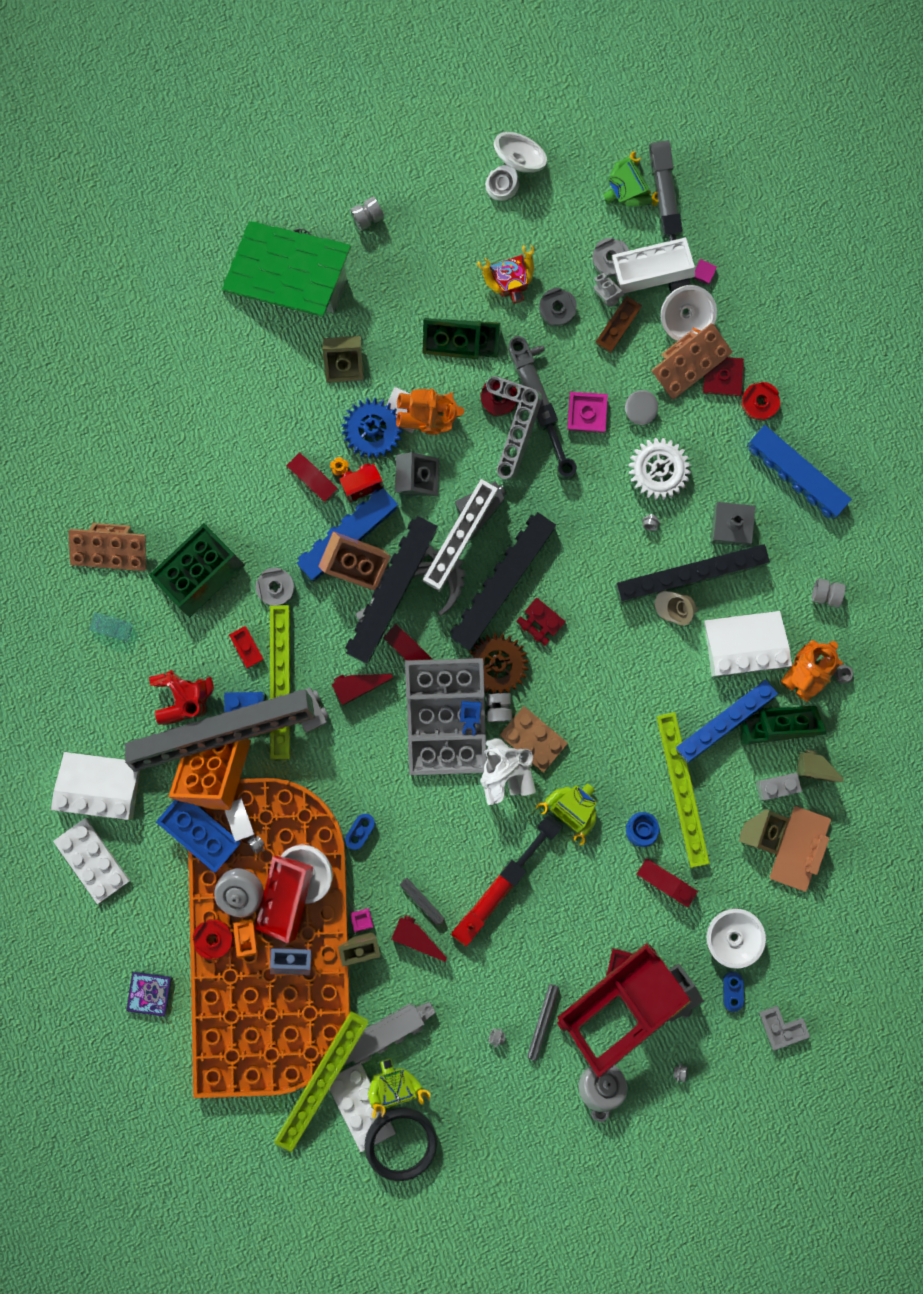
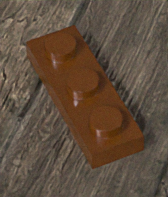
[595,296,642,354]

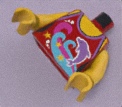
[477,244,534,304]

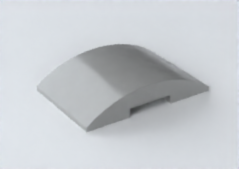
[405,658,486,775]

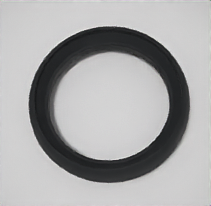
[365,1107,437,1181]

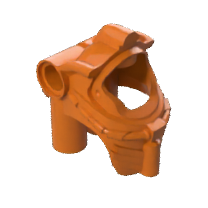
[396,388,464,435]
[780,640,843,702]

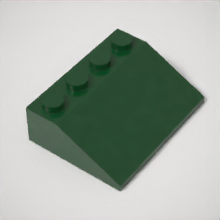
[149,523,245,618]

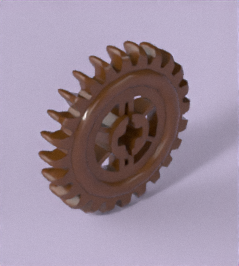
[467,633,529,694]

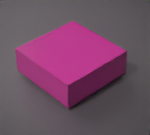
[692,259,717,285]
[350,908,374,932]

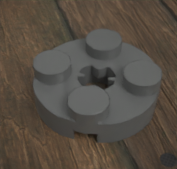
[539,288,577,327]

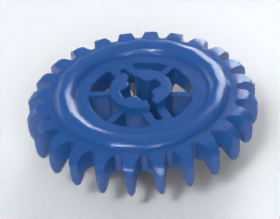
[341,397,403,459]

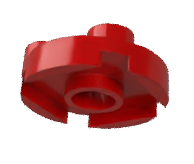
[741,382,780,421]
[193,919,233,959]

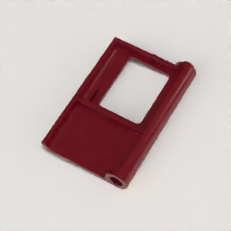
[557,942,691,1078]

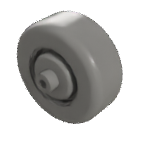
[214,869,264,917]
[579,1066,627,1112]

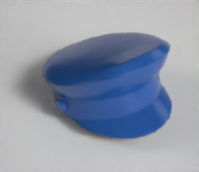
[626,812,660,847]

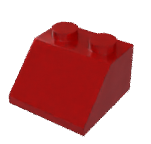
[339,463,384,503]

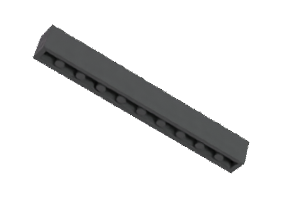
[125,689,315,772]

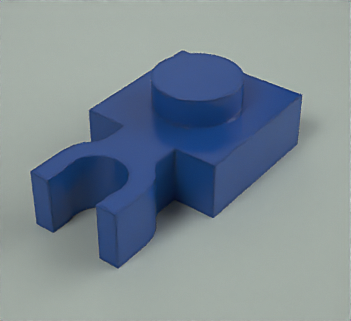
[460,701,481,736]

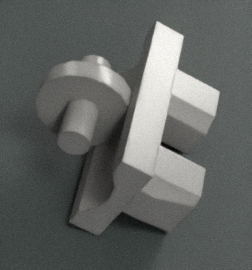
[593,273,624,306]

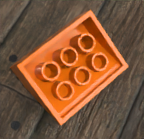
[169,738,251,810]

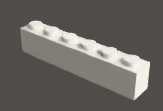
[423,479,498,591]

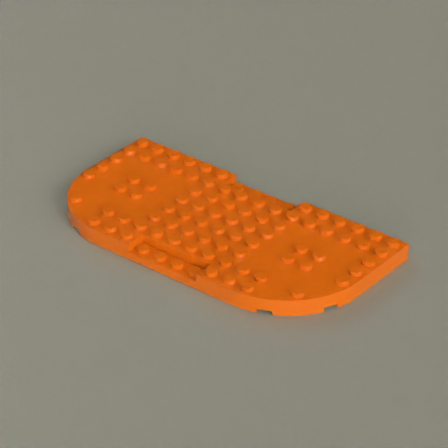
[188,778,350,1098]

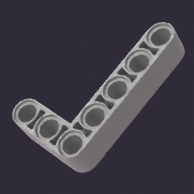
[486,376,542,479]

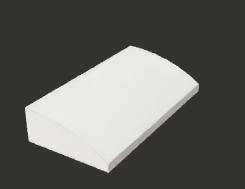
[612,238,695,294]

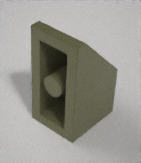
[338,932,380,967]

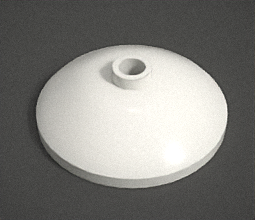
[494,132,547,173]
[661,285,717,341]
[281,845,333,904]
[706,909,766,968]

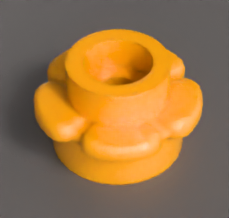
[330,457,349,476]

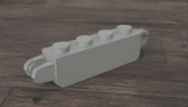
[344,1002,435,1065]

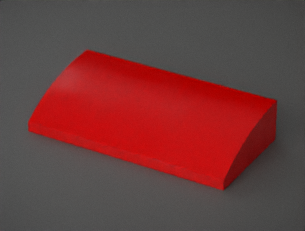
[255,855,314,943]

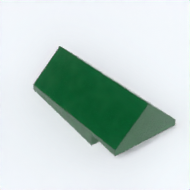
[422,318,502,360]
[740,706,826,745]

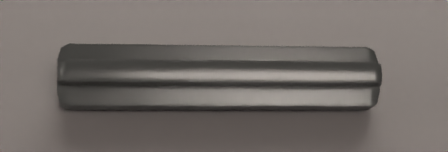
[400,878,445,926]

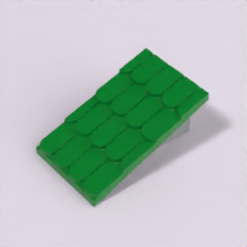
[222,221,351,317]

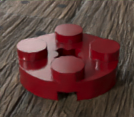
[480,379,518,417]

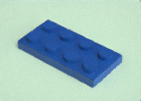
[156,800,242,873]

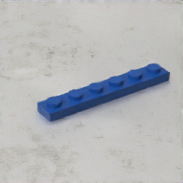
[676,679,778,764]

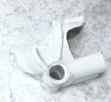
[480,738,536,805]

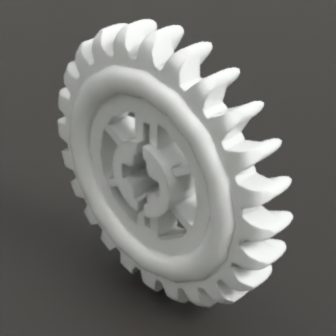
[628,438,691,500]

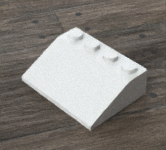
[704,611,792,677]
[51,752,140,820]

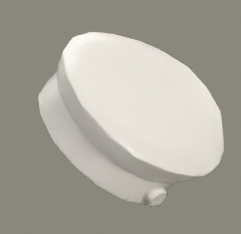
[485,165,519,201]

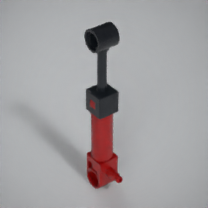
[450,814,563,947]

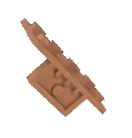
[652,323,733,399]
[68,523,146,571]
[769,806,831,891]

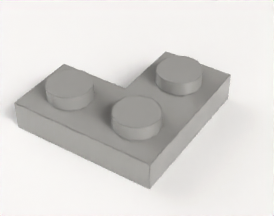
[758,1005,810,1051]

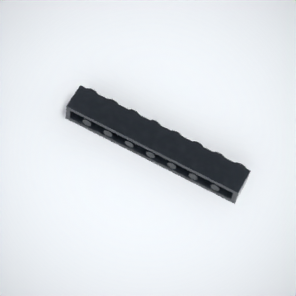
[450,512,556,651]
[345,516,438,665]
[614,544,770,604]

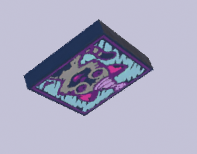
[126,971,172,1017]

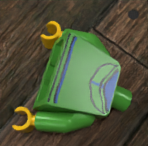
[603,151,659,207]

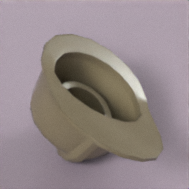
[655,591,698,625]

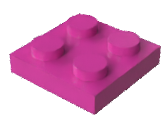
[567,392,608,433]

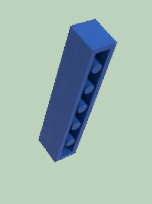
[746,425,852,519]
[297,488,399,582]

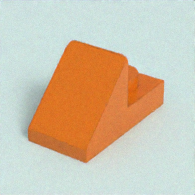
[233,919,260,959]

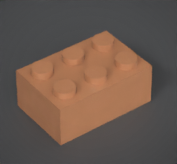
[318,531,391,590]

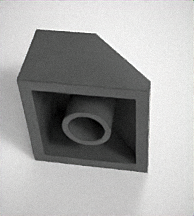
[395,452,439,496]

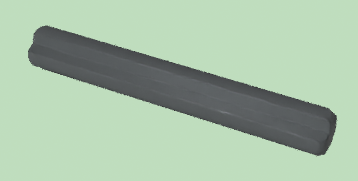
[527,984,559,1061]

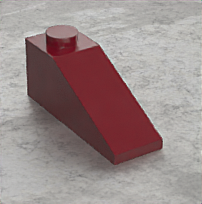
[331,674,394,706]
[636,858,698,908]
[391,915,447,962]

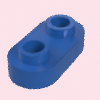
[345,813,375,850]
[723,971,744,1012]

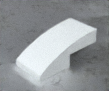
[225,798,254,842]

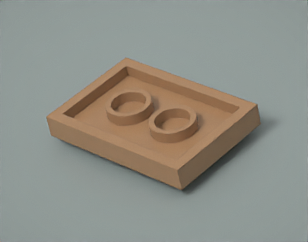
[499,706,568,773]

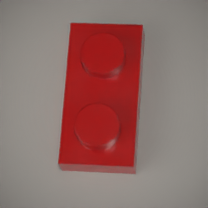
[229,626,264,669]

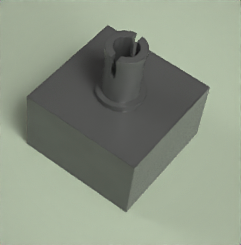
[710,502,755,547]
[669,963,704,1022]

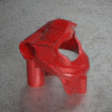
[149,670,214,725]

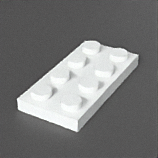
[53,818,131,904]
[330,1062,396,1152]

